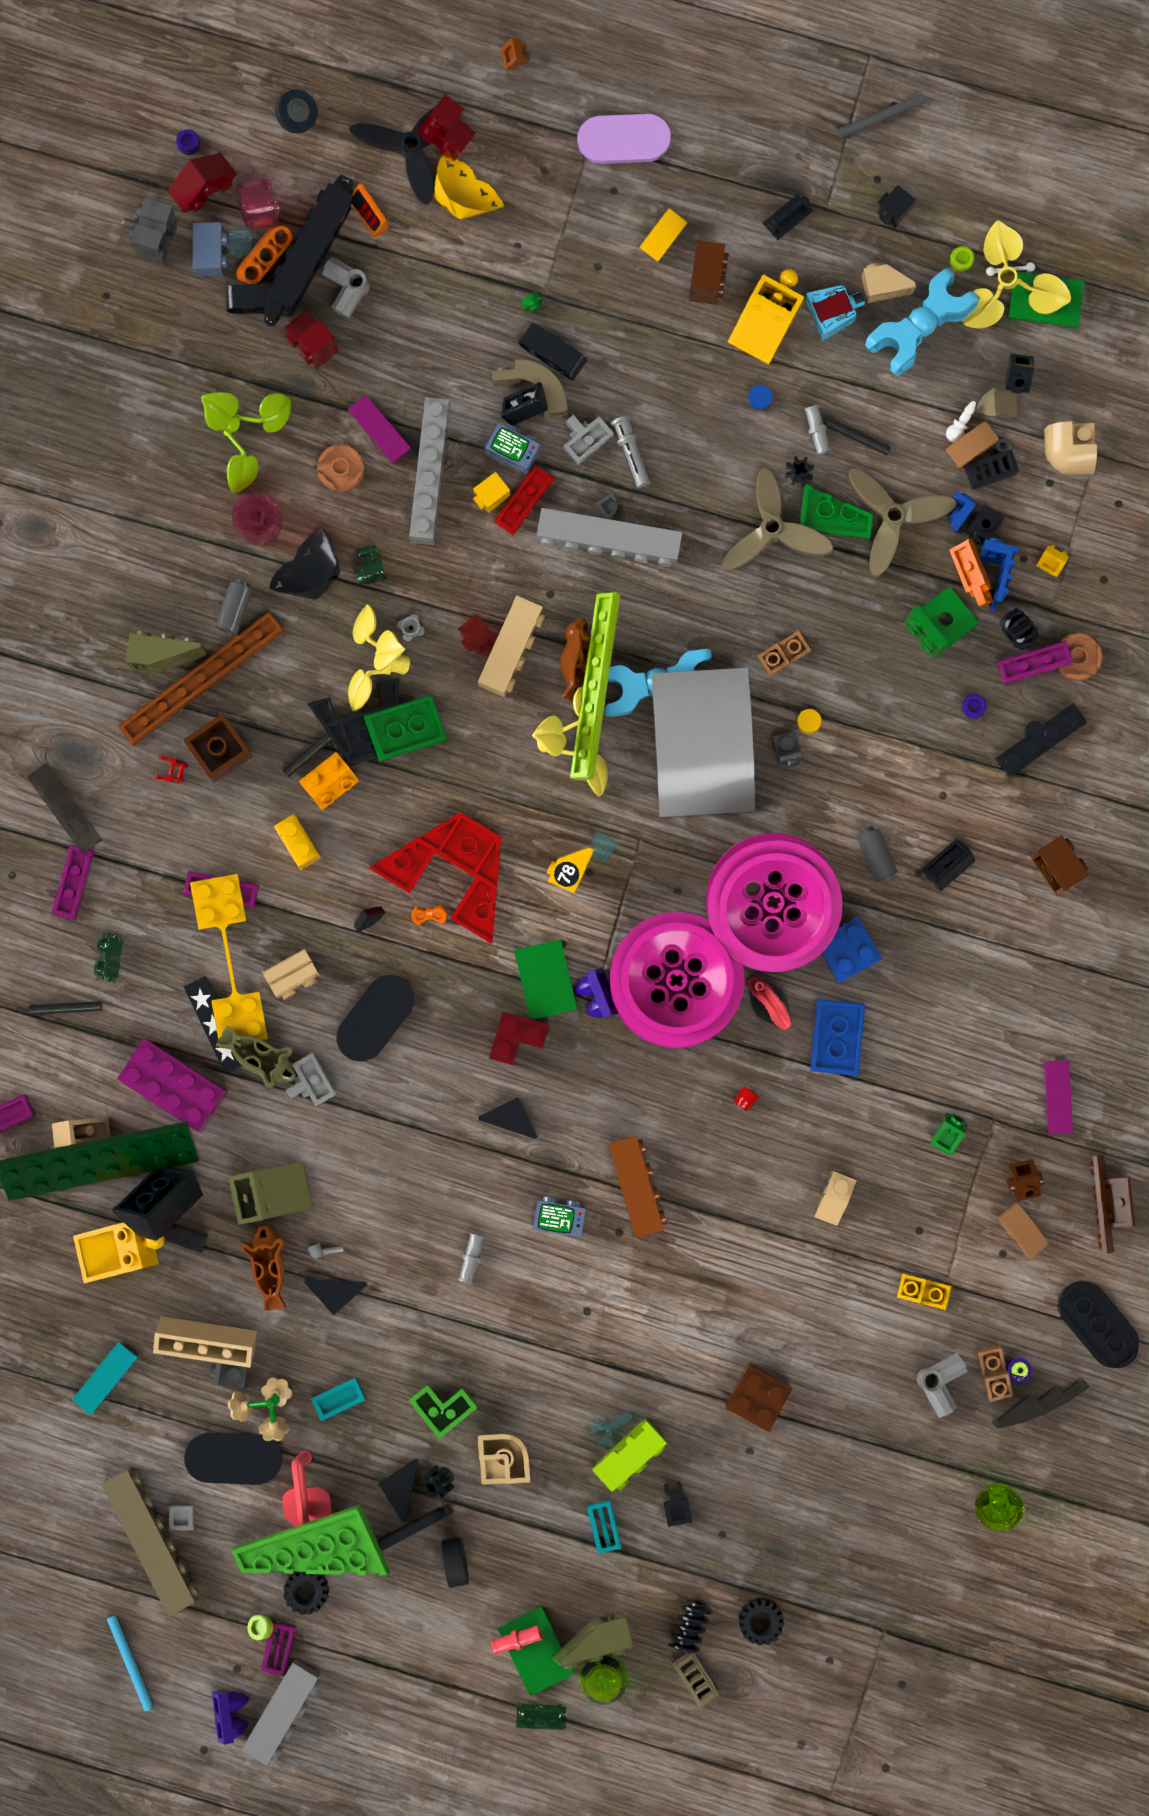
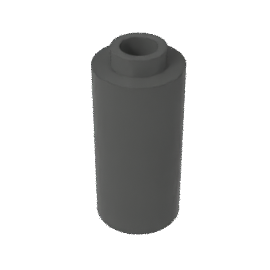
[215,579,253,635]
[857,826,898,882]

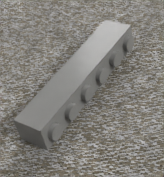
[409,397,450,545]
[536,508,682,567]

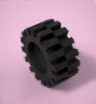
[283,1572,329,1615]
[738,1598,784,1646]

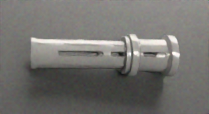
[611,415,651,489]

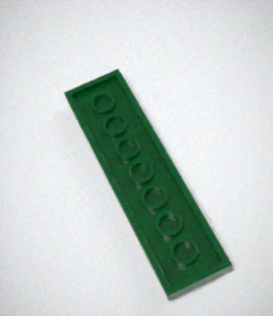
[0,1121,199,1201]

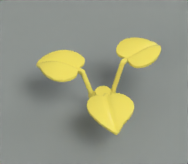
[963,221,1071,329]
[348,604,410,713]
[532,687,608,797]

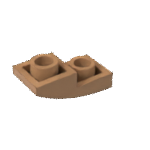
[945,421,1000,469]
[758,630,812,676]
[998,1203,1049,1259]
[976,1345,1013,1402]

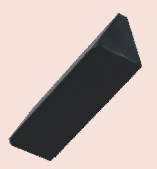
[501,382,548,426]
[921,838,975,891]
[164,1224,208,1252]

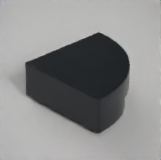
[353,906,385,932]

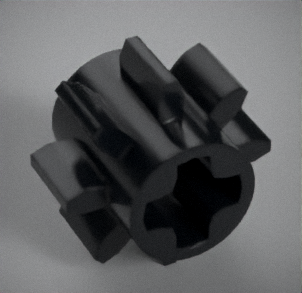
[785,456,814,487]
[424,1465,455,1498]

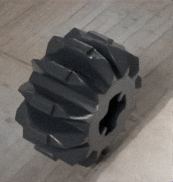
[1000,608,1039,650]

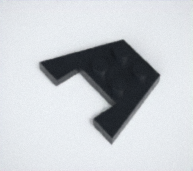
[307,678,399,766]

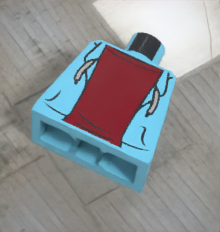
[805,285,865,341]

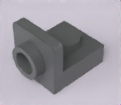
[772,731,804,767]
[210,1363,248,1388]

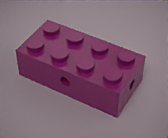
[117,1038,228,1133]

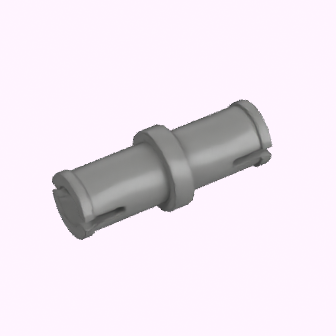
[804,405,832,455]
[458,1233,485,1284]

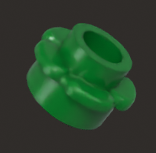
[521,291,543,313]

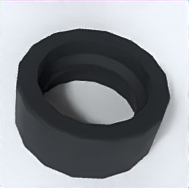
[441,1538,469,1588]

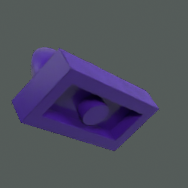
[573,968,618,1018]
[211,1690,250,1745]

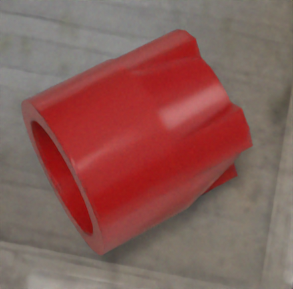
[733,1086,759,1112]

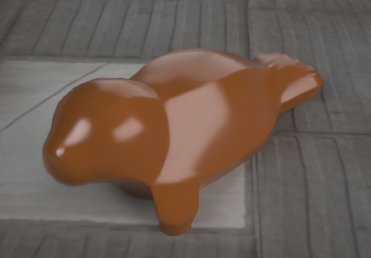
[561,618,591,702]
[241,1224,286,1311]

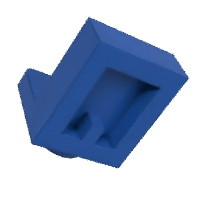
[949,492,976,533]

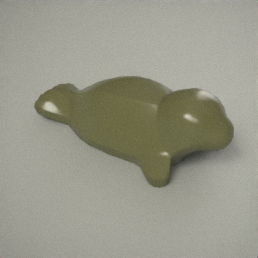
[216,1026,296,1088]

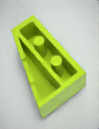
[592,1418,667,1492]

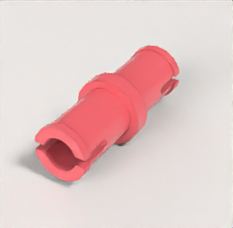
[491,1625,543,1655]

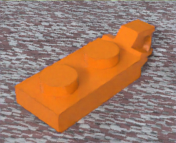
[949,539,993,606]

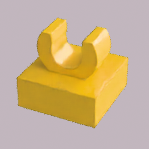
[1036,545,1069,578]

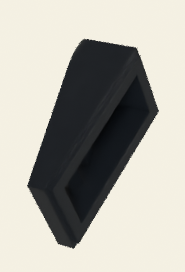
[964,450,1019,490]

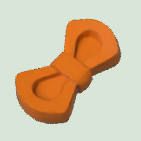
[411,905,448,926]

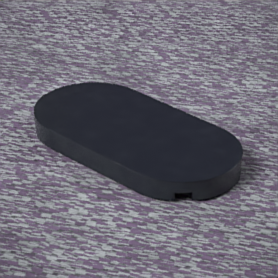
[336,975,414,1062]
[1058,1281,1139,1368]
[184,1432,283,1485]
[377,1503,454,1551]

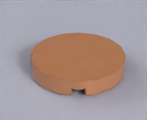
[317,444,365,492]
[1058,633,1103,681]

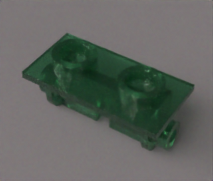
[94,932,124,983]
[516,1703,567,1730]

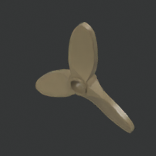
[722,468,833,571]
[848,468,957,577]

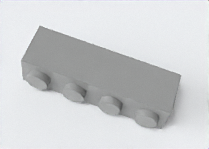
[241,1659,321,1766]

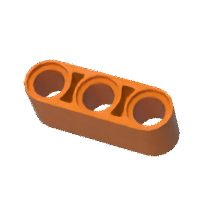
[236,226,292,284]

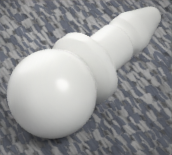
[946,401,976,443]

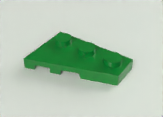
[800,483,873,540]

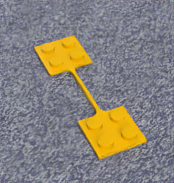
[190,874,268,1040]

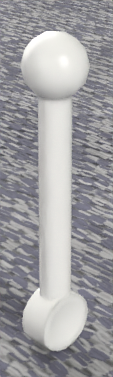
[986,263,1035,276]

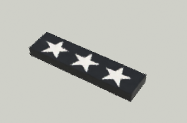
[184,976,243,1074]

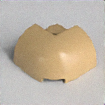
[1044,421,1097,475]
[478,1434,531,1485]

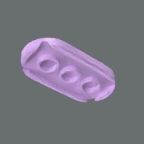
[577,114,671,164]

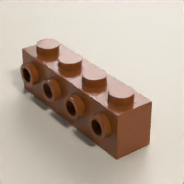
[608,1136,667,1238]

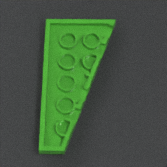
[231,1505,391,1576]

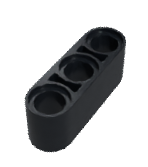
[226,284,268,314]
[518,323,587,381]

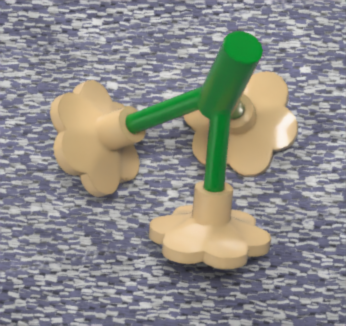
[228,1377,292,1441]

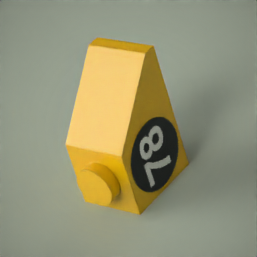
[547,845,596,893]

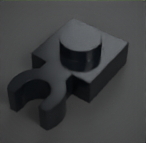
[663,1481,692,1527]

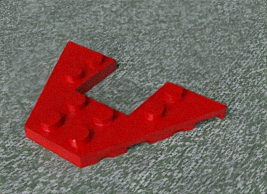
[369,812,501,944]

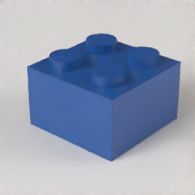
[820,917,882,984]

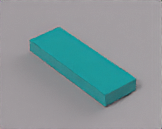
[72,1342,138,1415]

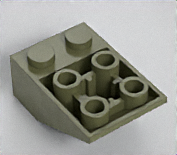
[125,631,208,674]
[228,1161,313,1225]
[553,1612,633,1669]

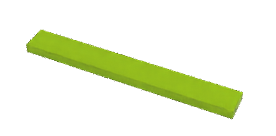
[570,592,620,780]

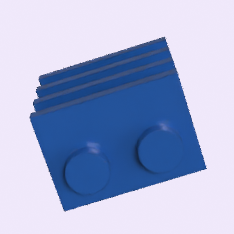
[978,538,1019,611]

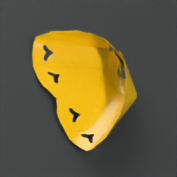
[433,155,504,220]

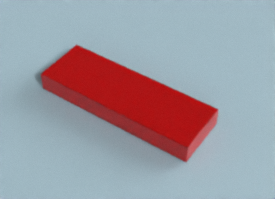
[494,465,554,536]

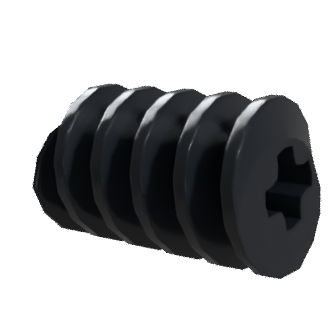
[668,1597,712,1654]

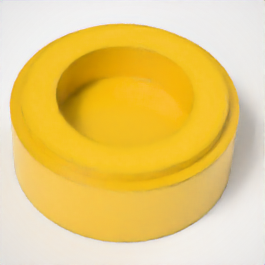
[797,709,821,734]

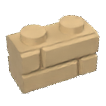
[262,949,320,1000]

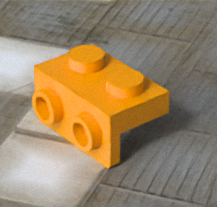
[299,752,359,810]

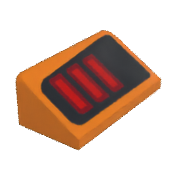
[351,183,389,237]

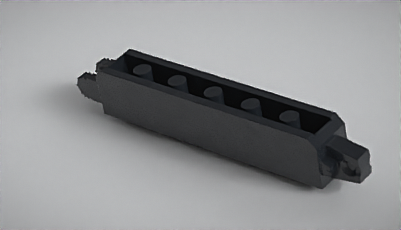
[263,174,353,327]

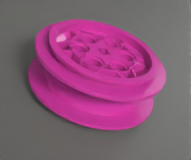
[706,833,842,972]
[610,912,744,1048]

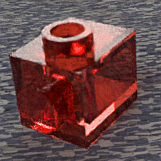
[458,614,495,655]

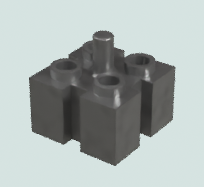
[122,198,179,265]

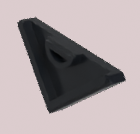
[478,1097,538,1139]
[304,1279,368,1315]
[378,1458,419,1522]

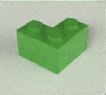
[408,1383,479,1439]

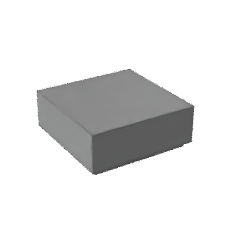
[169,1504,195,1531]

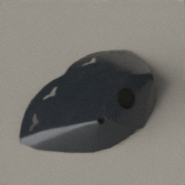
[269,529,341,600]

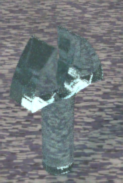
[589,1411,633,1445]

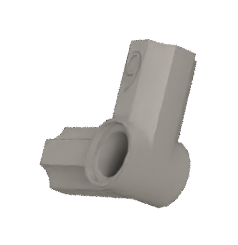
[322,257,370,319]
[917,1353,968,1418]

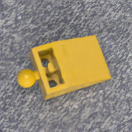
[728,269,804,365]
[73,1222,165,1283]

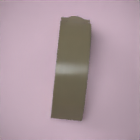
[492,359,568,419]

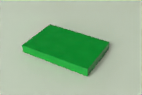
[1008,272,1085,329]
[364,695,447,762]
[514,939,577,1020]
[497,1605,574,1696]

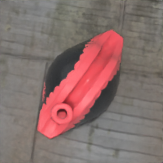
[747,976,791,1030]

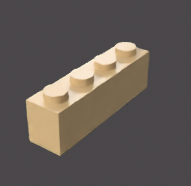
[478,595,545,697]
[153,1316,257,1368]

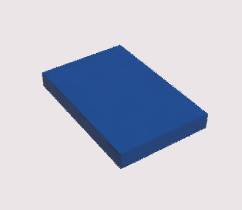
[810,999,865,1076]

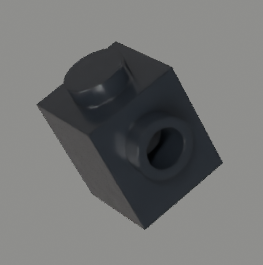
[877,185,916,228]
[1005,354,1035,394]
[966,505,1005,545]

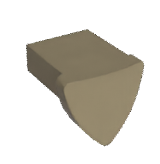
[977,388,1017,419]

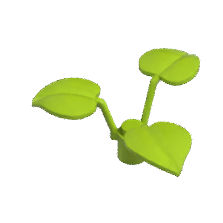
[201,392,291,494]

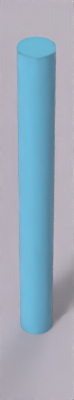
[107,1615,154,1711]

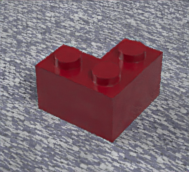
[418,94,476,161]
[168,152,237,213]
[284,310,338,369]
[489,1012,550,1066]

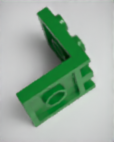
[904,586,979,659]

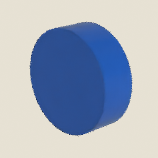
[748,385,772,410]

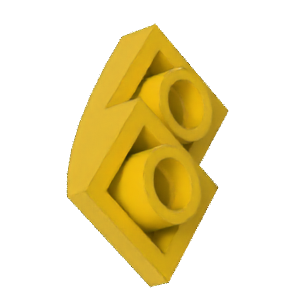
[640,208,688,262]
[897,1274,952,1310]

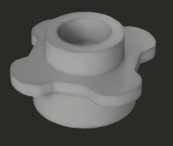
[397,614,425,642]

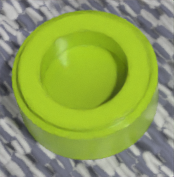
[950,246,974,272]
[247,1614,273,1640]

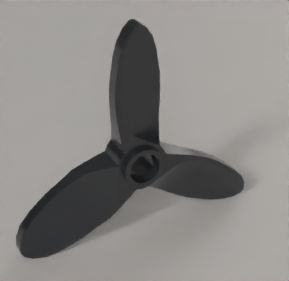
[350,106,436,205]

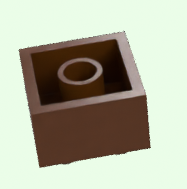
[689,240,729,305]
[183,713,253,783]
[1030,835,1089,896]
[725,1363,792,1432]

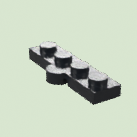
[995,703,1087,778]

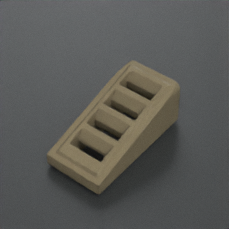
[672,1653,720,1708]

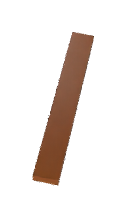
[118,611,285,746]

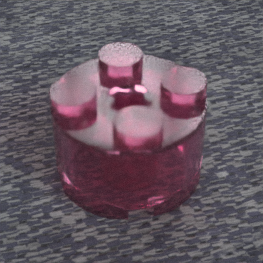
[236,178,280,232]
[232,493,283,547]

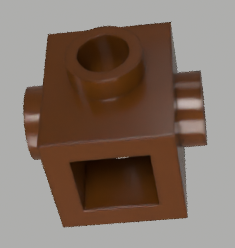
[1007,1159,1044,1202]

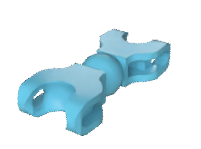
[865,268,980,376]
[604,649,712,717]

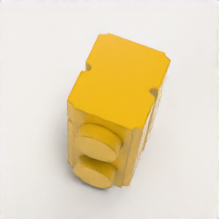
[274,814,321,870]

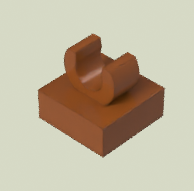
[500,38,530,71]

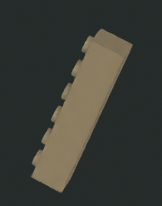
[101,1468,199,1617]

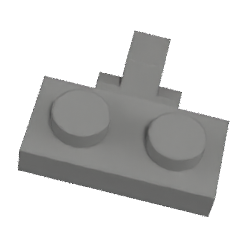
[563,415,614,466]
[285,1053,337,1107]

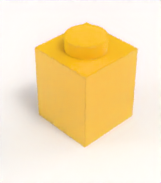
[473,472,511,513]

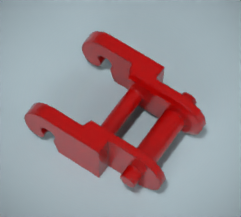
[154,755,189,784]

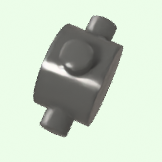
[992,437,1013,454]

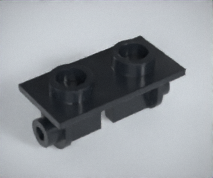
[763,194,813,241]

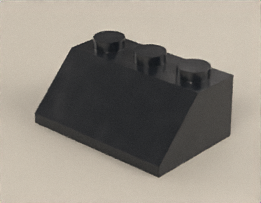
[112,1166,203,1241]

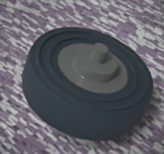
[275,89,318,134]

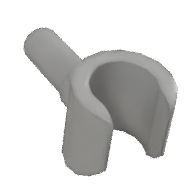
[308,1243,343,1259]

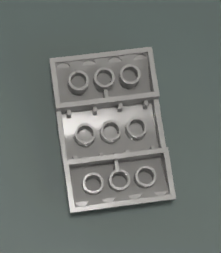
[651,668,755,817]

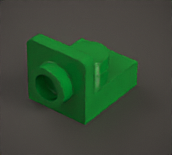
[930,1113,968,1156]

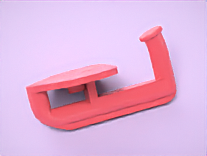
[282,1450,332,1526]

